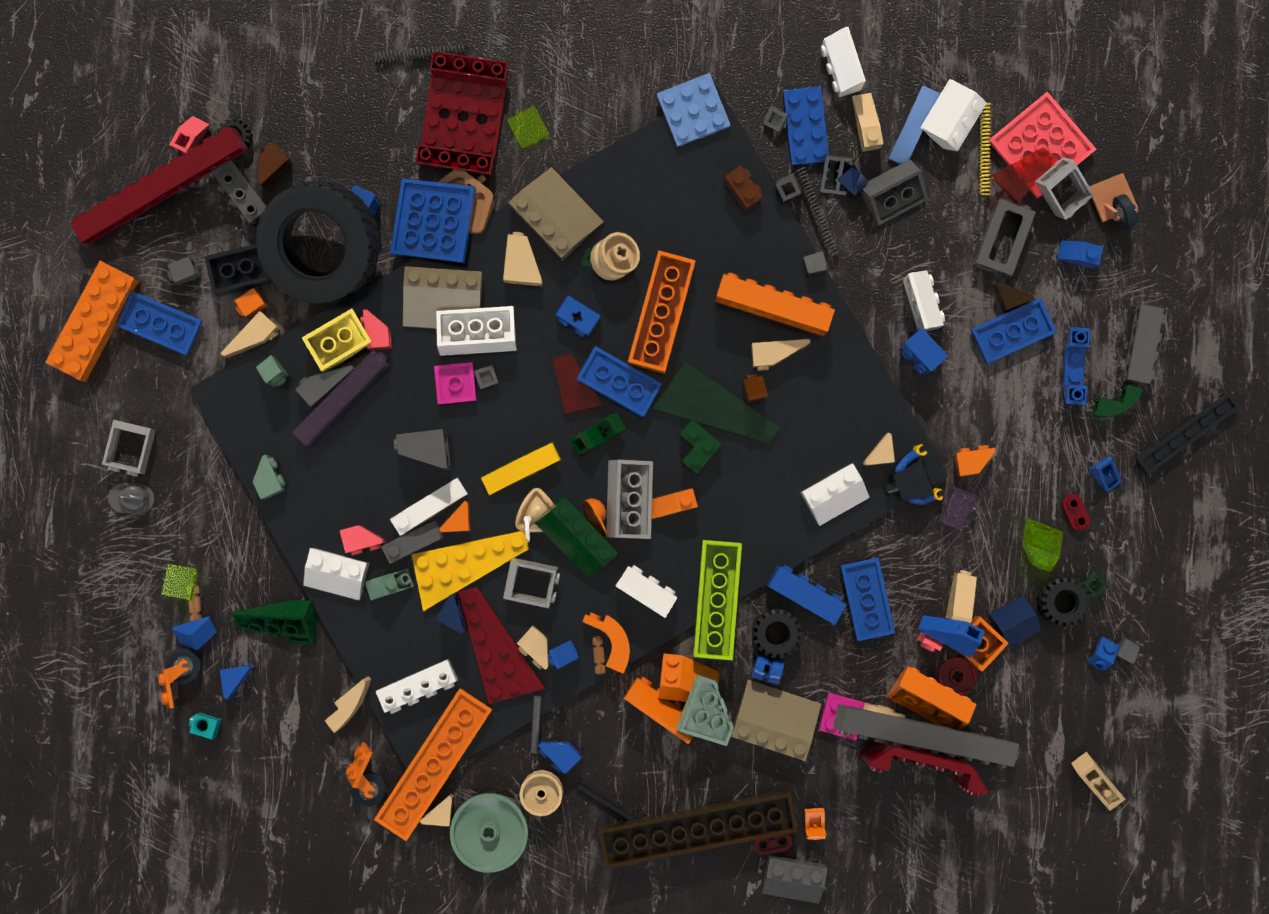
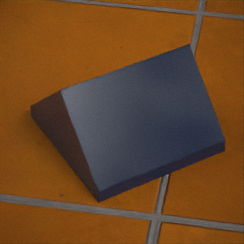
[436,593,467,633]
[989,596,1041,648]

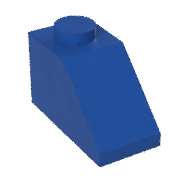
[1057,241,1104,269]

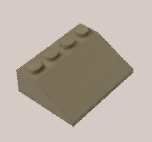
[509,167,604,261]
[403,266,484,329]
[731,679,821,761]

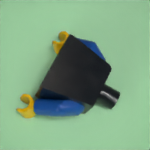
[885,444,943,505]

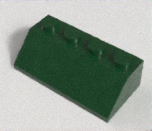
[534,496,618,578]

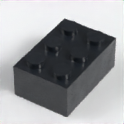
[204,244,273,297]

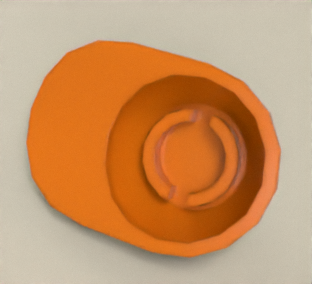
[583,498,608,537]

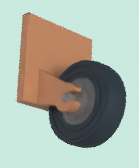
[1089,173,1138,229]

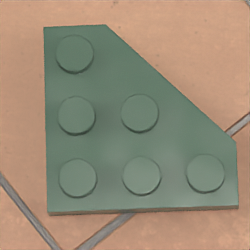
[676,674,734,746]

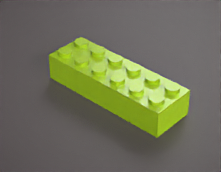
[693,540,742,660]

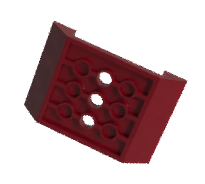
[415,51,508,175]
[860,741,988,797]

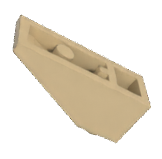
[852,93,883,152]
[221,311,280,358]
[751,339,810,371]
[1071,752,1125,811]

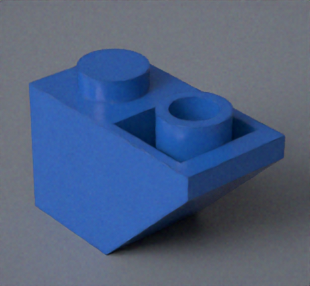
[547,639,580,669]
[538,741,582,774]

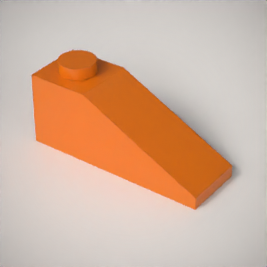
[651,488,698,520]

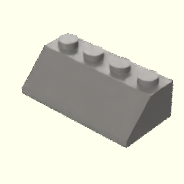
[606,460,653,539]

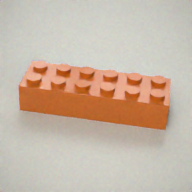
[628,250,696,374]
[45,261,140,382]
[715,273,835,336]

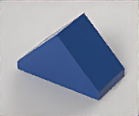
[1088,456,1122,493]
[172,616,217,650]
[220,665,254,700]

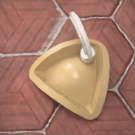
[515,488,553,542]

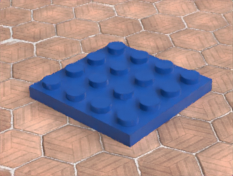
[390,179,476,263]

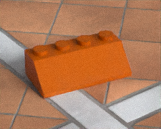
[887,667,977,730]
[624,677,693,744]

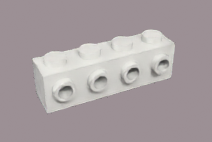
[376,659,458,714]

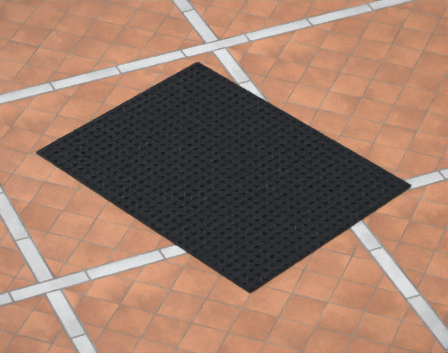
[190,86,948,769]

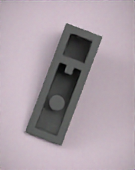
[295,365,357,408]
[381,520,444,564]

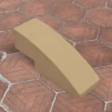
[325,676,371,733]

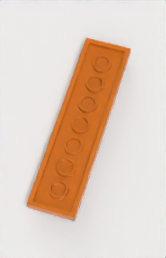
[374,688,492,841]

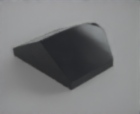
[820,154,857,195]

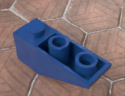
[918,615,985,658]

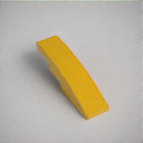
[481,443,561,495]

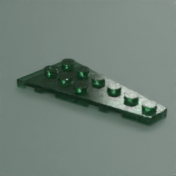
[653,362,780,443]

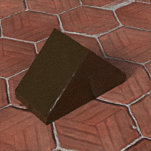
[993,281,1034,312]

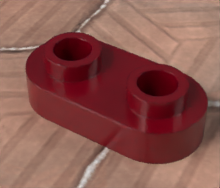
[1061,494,1090,531]
[753,833,792,855]

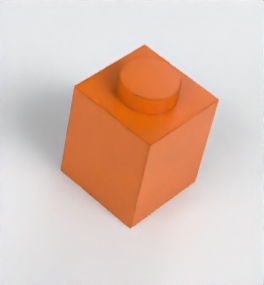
[235,288,268,319]

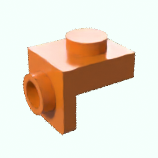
[804,808,826,840]

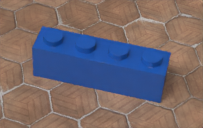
[766,564,846,625]

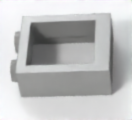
[1035,157,1094,220]
[102,420,156,477]
[503,558,560,608]

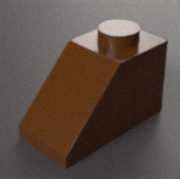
[258,142,292,188]
[742,374,768,404]

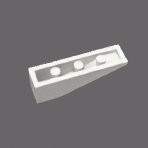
[390,478,468,536]

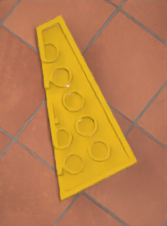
[412,531,529,611]

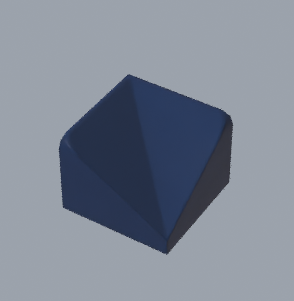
[839,167,868,195]

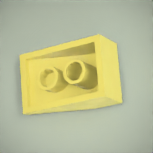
[302,309,372,373]

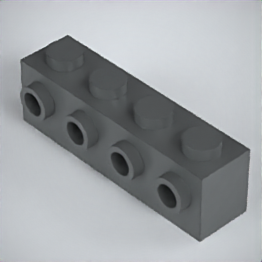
[208,160,266,226]
[1122,304,1165,385]

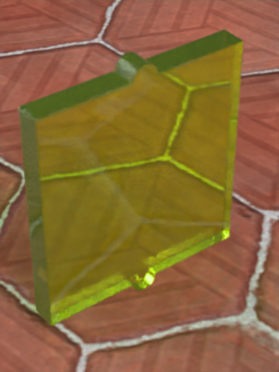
[507,106,550,149]
[161,563,198,601]

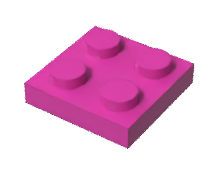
[434,362,477,405]
[818,692,865,740]

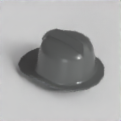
[108,483,154,514]

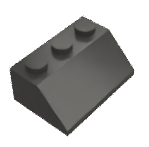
[861,160,929,225]
[761,854,828,904]

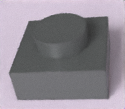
[763,106,789,132]
[474,365,499,390]

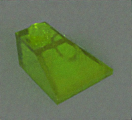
[1022,518,1063,572]

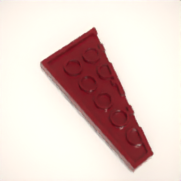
[458,587,545,704]

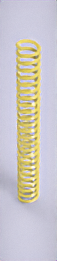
[979,103,991,195]

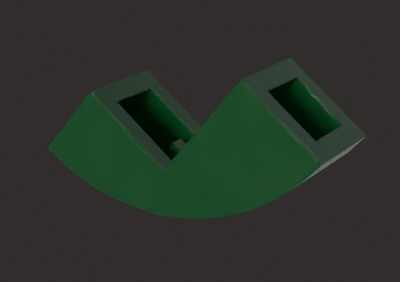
[1091,385,1143,418]
[570,412,626,457]

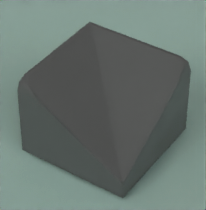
[803,251,827,276]
[1116,637,1140,664]

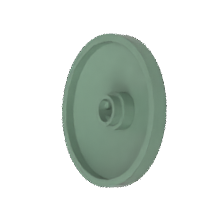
[450,793,528,873]

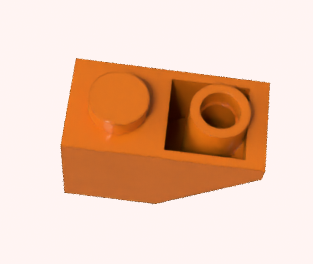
[953,445,995,477]

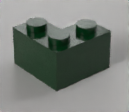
[679,419,722,475]

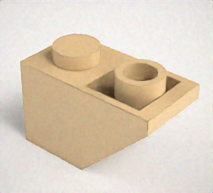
[517,625,549,670]

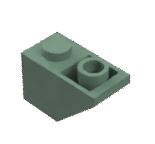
[256,355,289,387]
[253,455,286,500]
[365,569,414,600]

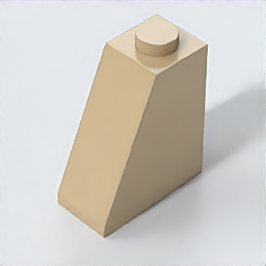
[503,232,543,286]
[945,570,977,623]

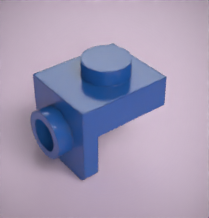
[1088,636,1119,671]

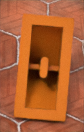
[439,501,471,532]

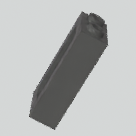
[973,198,1036,279]

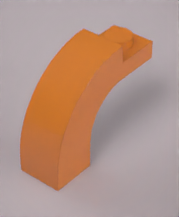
[582,612,630,674]

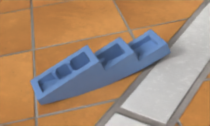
[888,86,940,164]

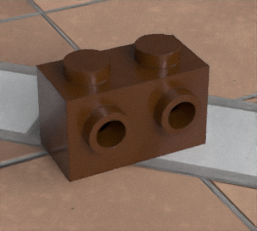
[724,166,763,212]

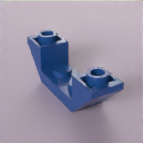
[1062,327,1090,405]

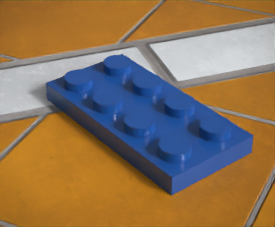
[783,86,829,167]
[116,291,203,356]
[971,298,1057,364]
[576,346,662,418]
[840,558,895,641]

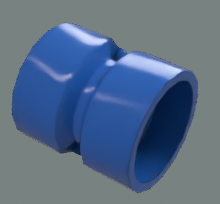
[751,654,784,685]

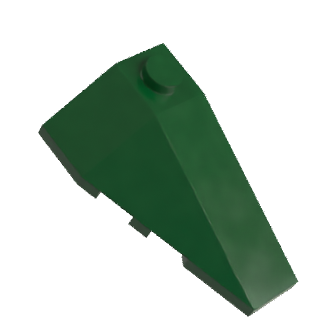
[232,600,316,644]

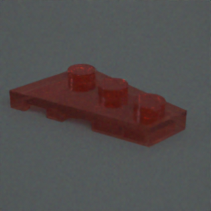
[990,147,1057,203]
[553,354,603,414]

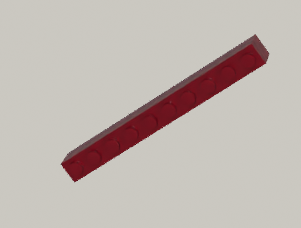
[70,127,248,245]

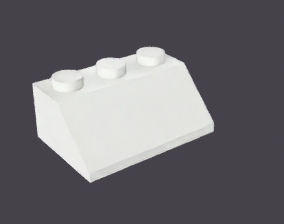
[821,27,866,97]
[920,79,987,151]
[902,270,945,332]
[800,463,870,526]
[303,548,370,600]
[616,565,677,618]

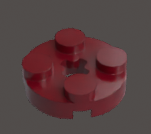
[937,657,977,696]

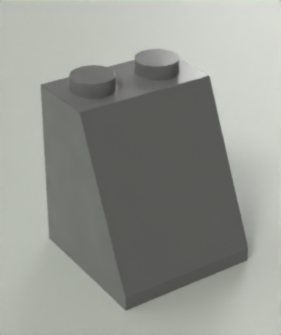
[394,429,451,470]

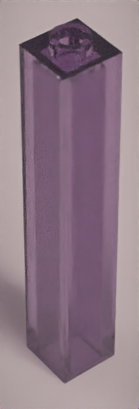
[292,350,389,447]

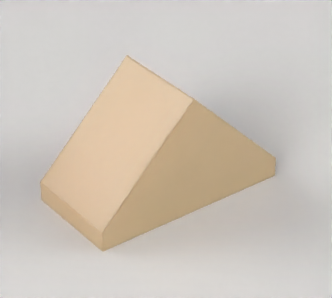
[862,432,895,466]
[420,793,454,826]

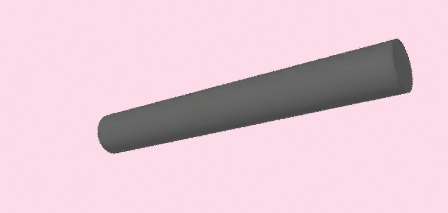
[531,696,541,754]

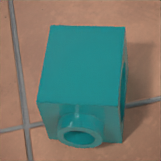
[189,712,222,740]

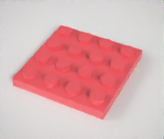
[989,92,1096,198]

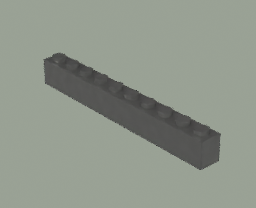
[833,704,1019,769]

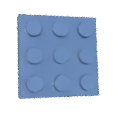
[657,73,731,148]

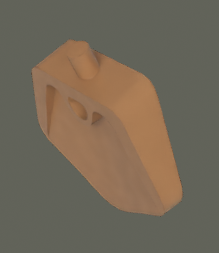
[438,170,494,234]

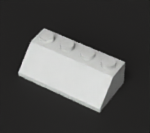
[436,306,517,356]

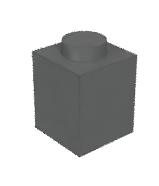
[776,173,802,201]
[167,256,200,285]

